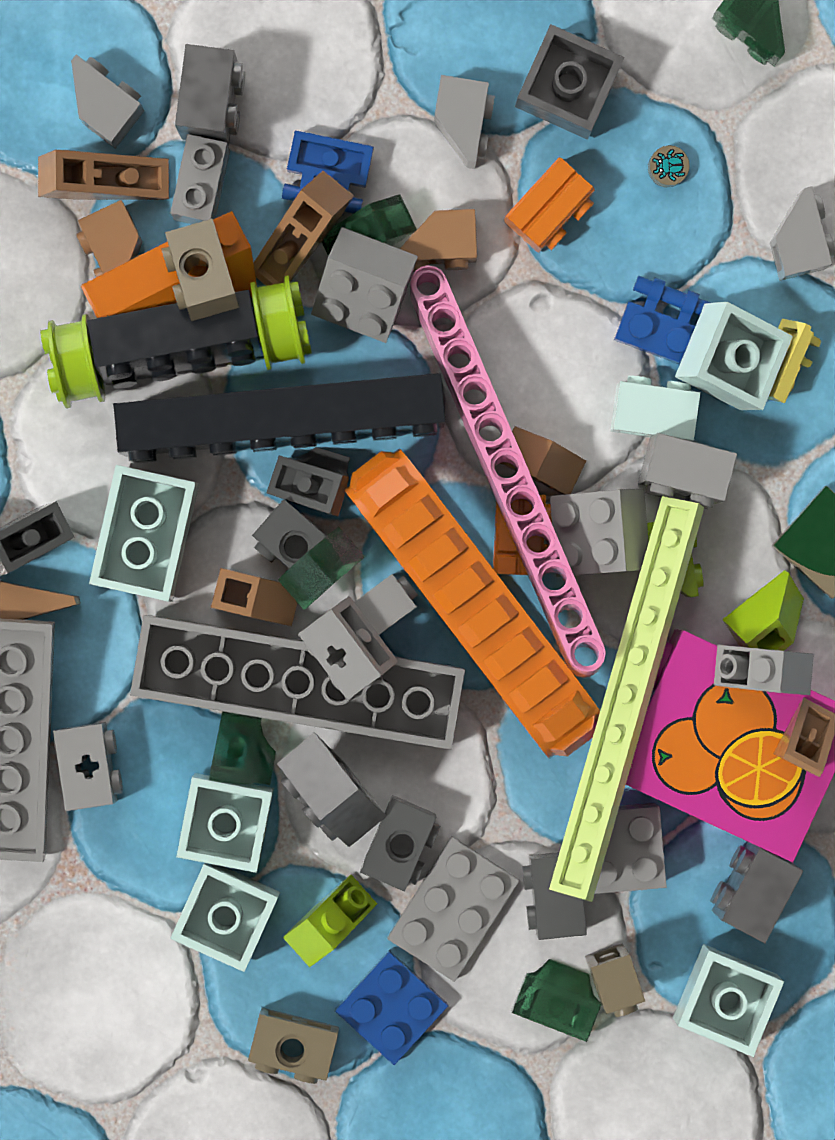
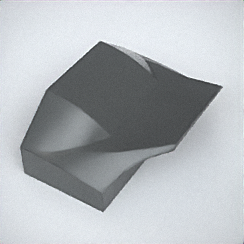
[266,447,350,517]

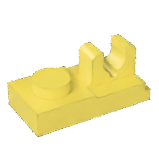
[768,319,821,403]

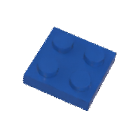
[335,950,448,1065]

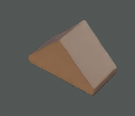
[500,426,586,495]
[774,698,835,777]

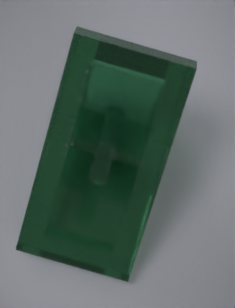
[278,526,365,610]

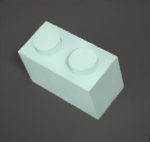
[610,376,701,442]

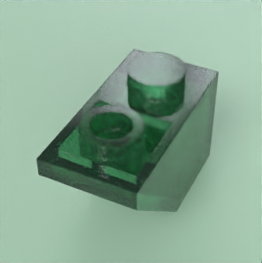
[711,0,785,67]
[322,194,417,256]

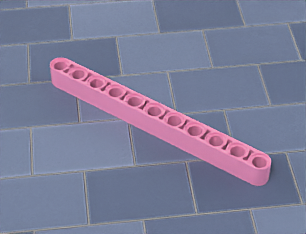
[410,265,606,678]

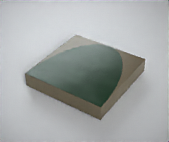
[771,486,835,599]

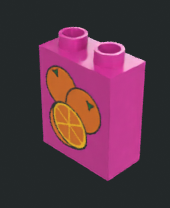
[626,629,835,863]

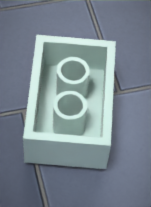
[89,465,199,602]

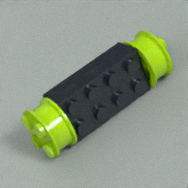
[40,275,312,409]

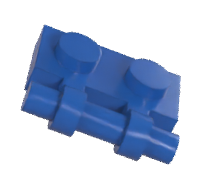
[282,130,374,216]
[614,275,711,365]

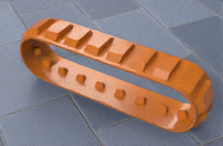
[344,449,600,759]

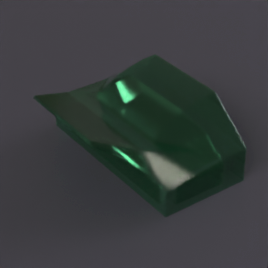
[209,711,276,785]
[511,959,602,1042]

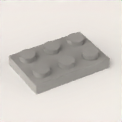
[387,836,519,982]

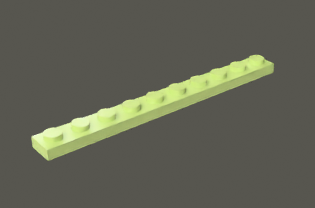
[549,496,704,902]

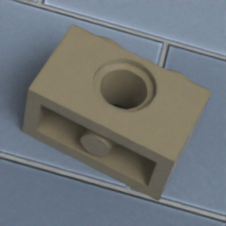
[161,219,239,321]
[585,943,645,1017]
[248,1008,339,1084]

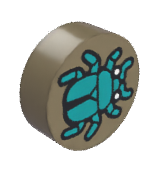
[648,145,689,188]

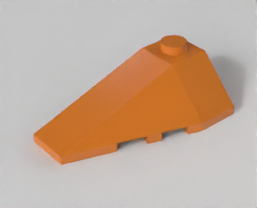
[81,211,257,318]

